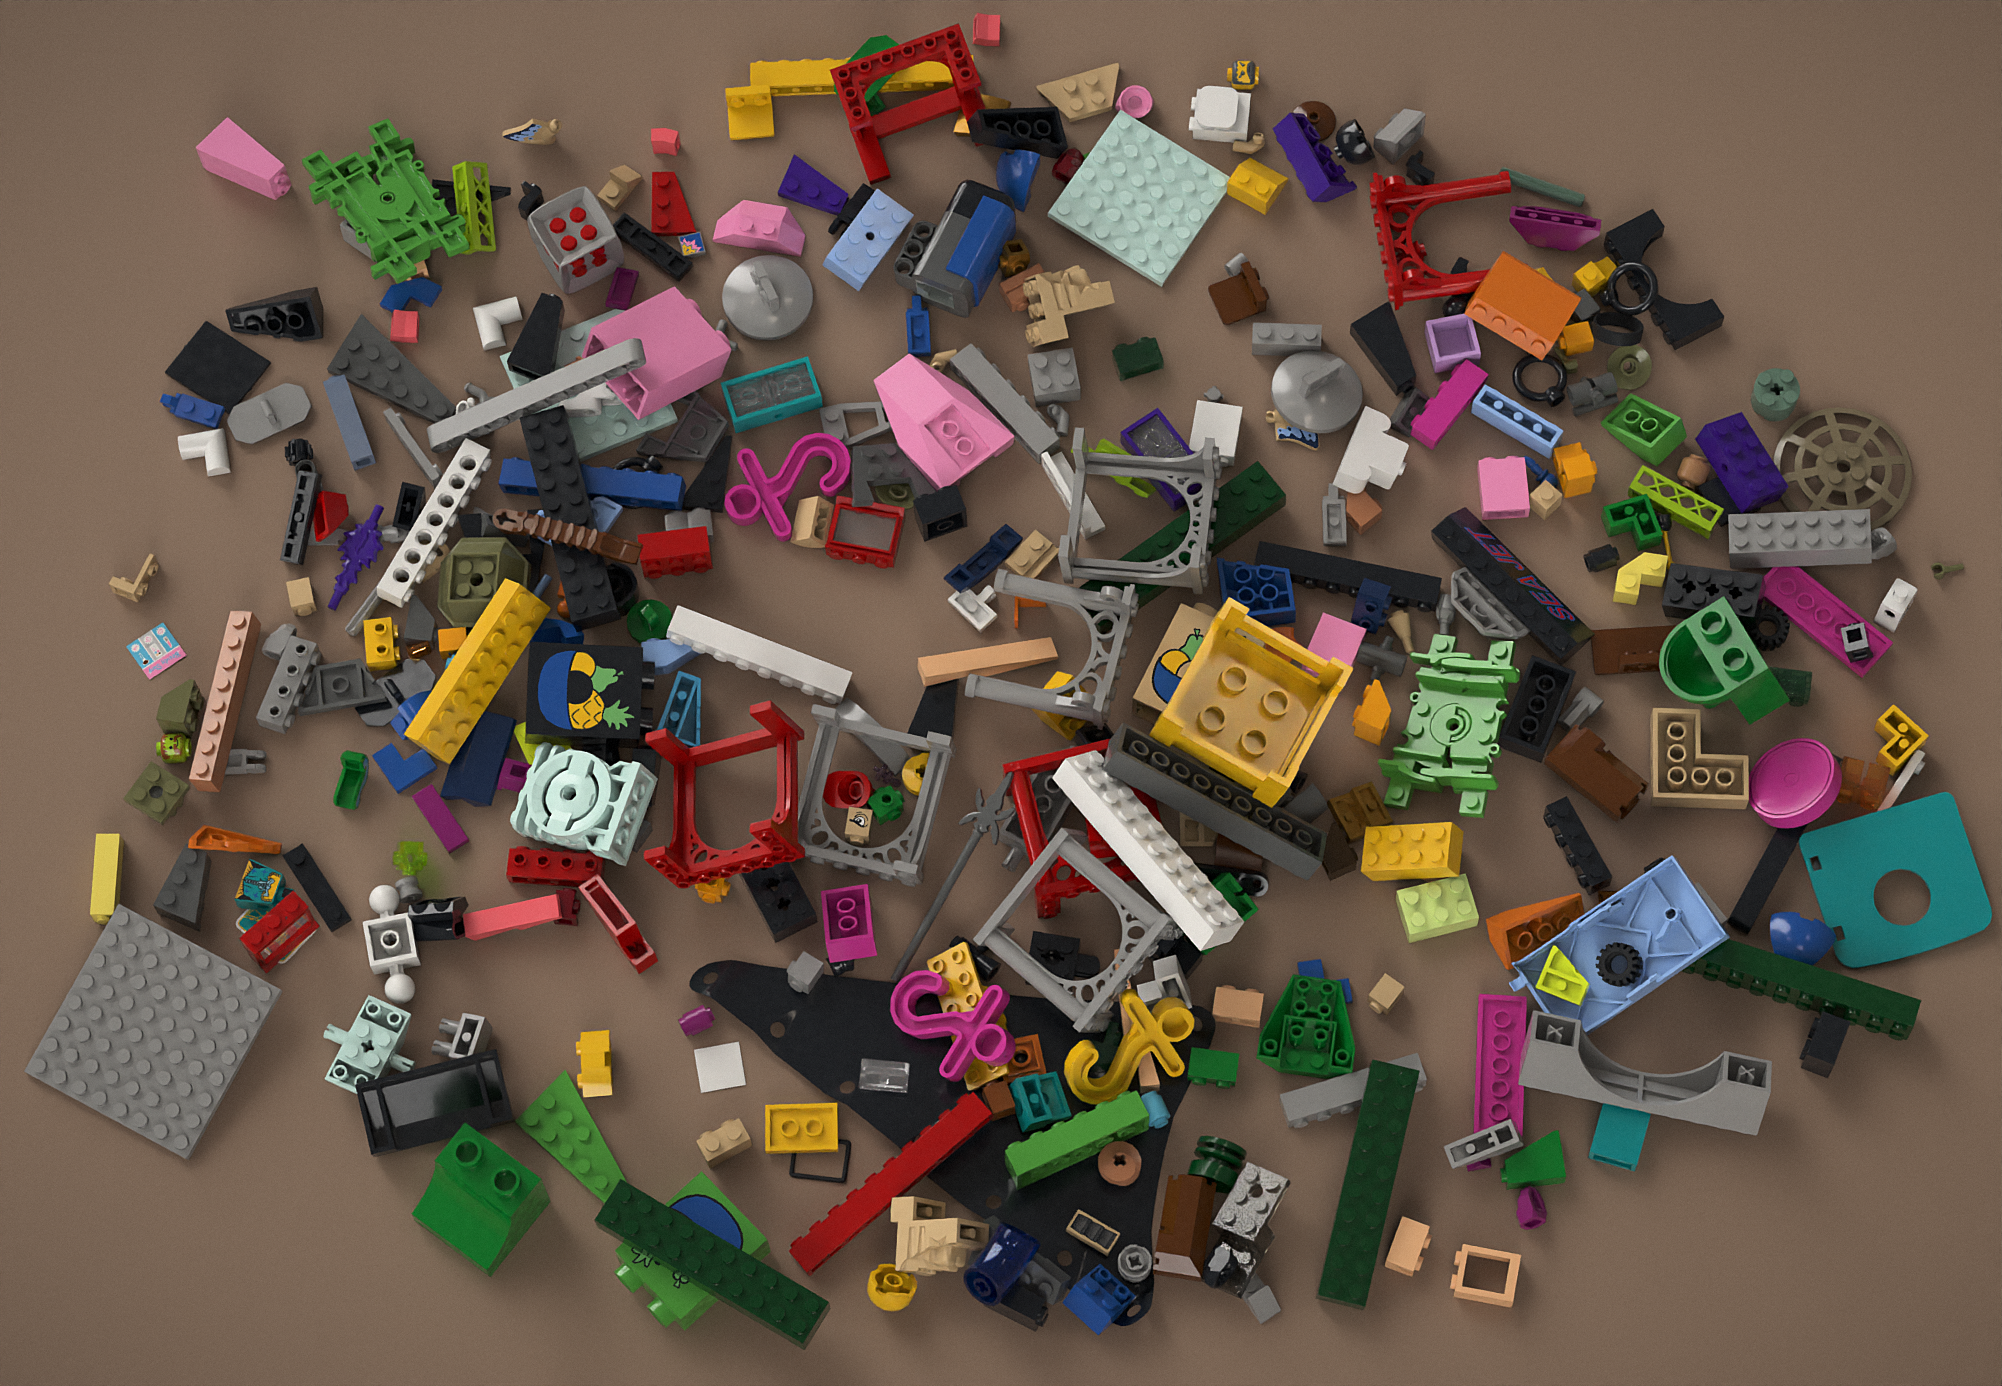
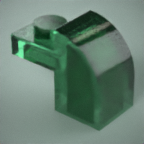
[1084,1021,1122,1072]

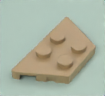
[1036,63,1119,122]

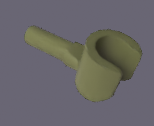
[1554,346,1578,374]
[1931,562,1964,580]

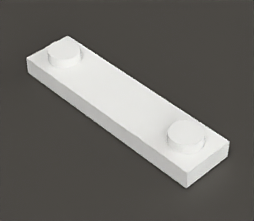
[1877,749,1925,811]

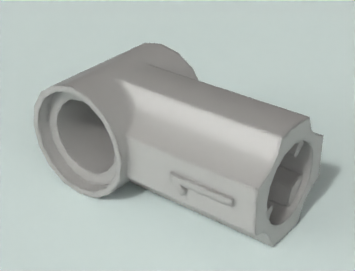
[1558,687,1604,733]

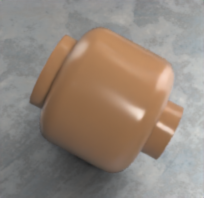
[1676,454,1711,490]

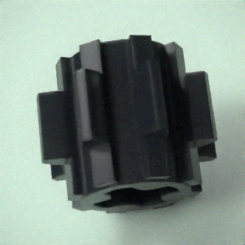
[285,438,313,467]

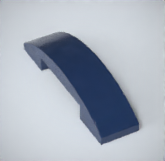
[944,524,1023,594]

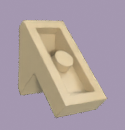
[597,165,643,211]

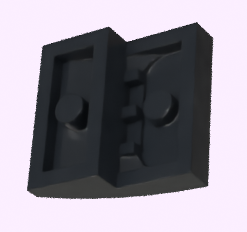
[1698,477,1761,527]

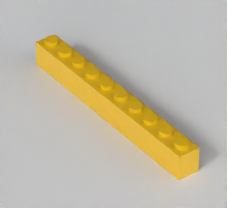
[750,55,974,96]

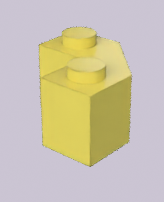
[1613,552,1668,605]

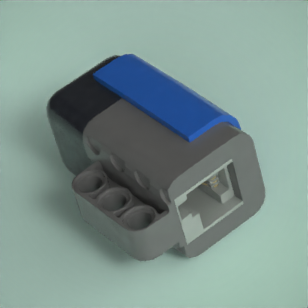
[893,179,1016,318]

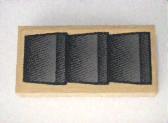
[1066,1209,1120,1256]

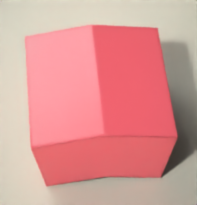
[972,13,1000,46]
[651,128,681,156]
[390,310,420,343]

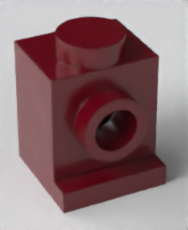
[553,888,580,926]

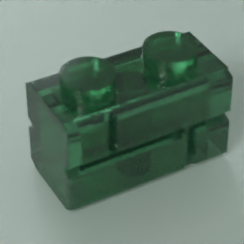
[1112,337,1164,381]
[1770,667,1812,707]

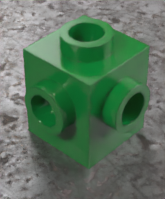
[867,785,905,825]

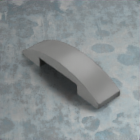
[835,698,911,777]

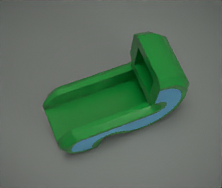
[333,750,369,810]

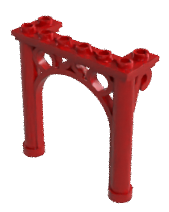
[1369,171,1528,310]

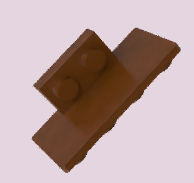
[1591,625,1677,675]

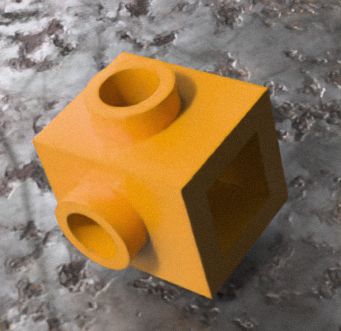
[695,878,731,904]

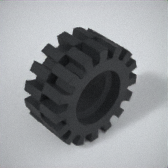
[1746,605,1790,651]
[1596,942,1643,987]

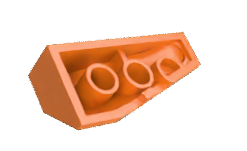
[1486,893,1584,970]

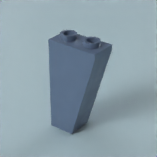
[323,375,376,471]

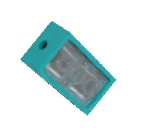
[721,356,823,433]

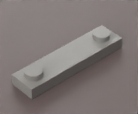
[383,407,443,489]

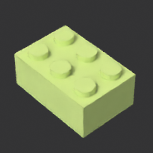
[1395,873,1479,943]

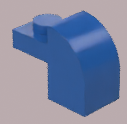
[390,690,432,740]

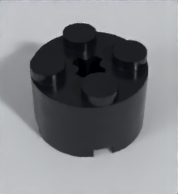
[608,562,639,617]

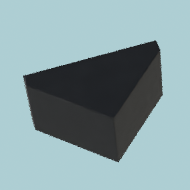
[392,482,426,531]
[1075,723,1114,746]

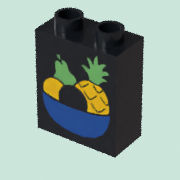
[525,642,655,749]

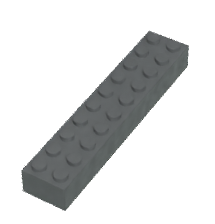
[1102,722,1327,881]

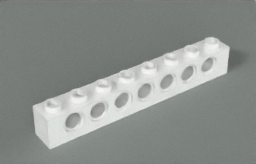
[377,438,492,608]

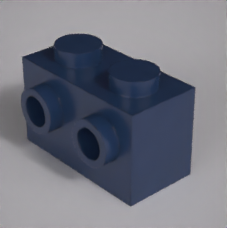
[1350,578,1393,635]

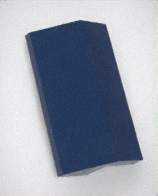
[440,711,517,807]

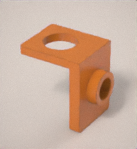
[1014,596,1046,628]

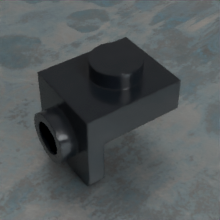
[1406,150,1435,186]

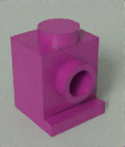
[497,758,532,793]

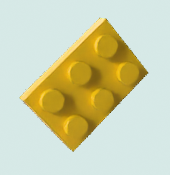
[765,1103,838,1154]

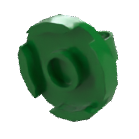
[626,599,673,644]

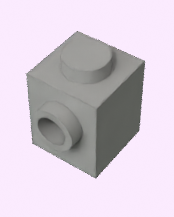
[787,951,824,994]

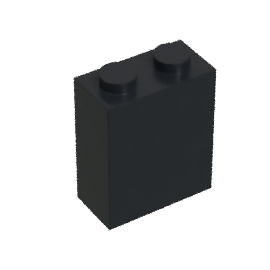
[982,1273,1049,1332]

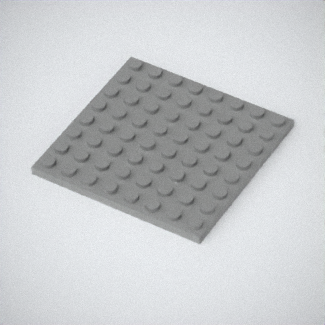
[24,904,283,1160]

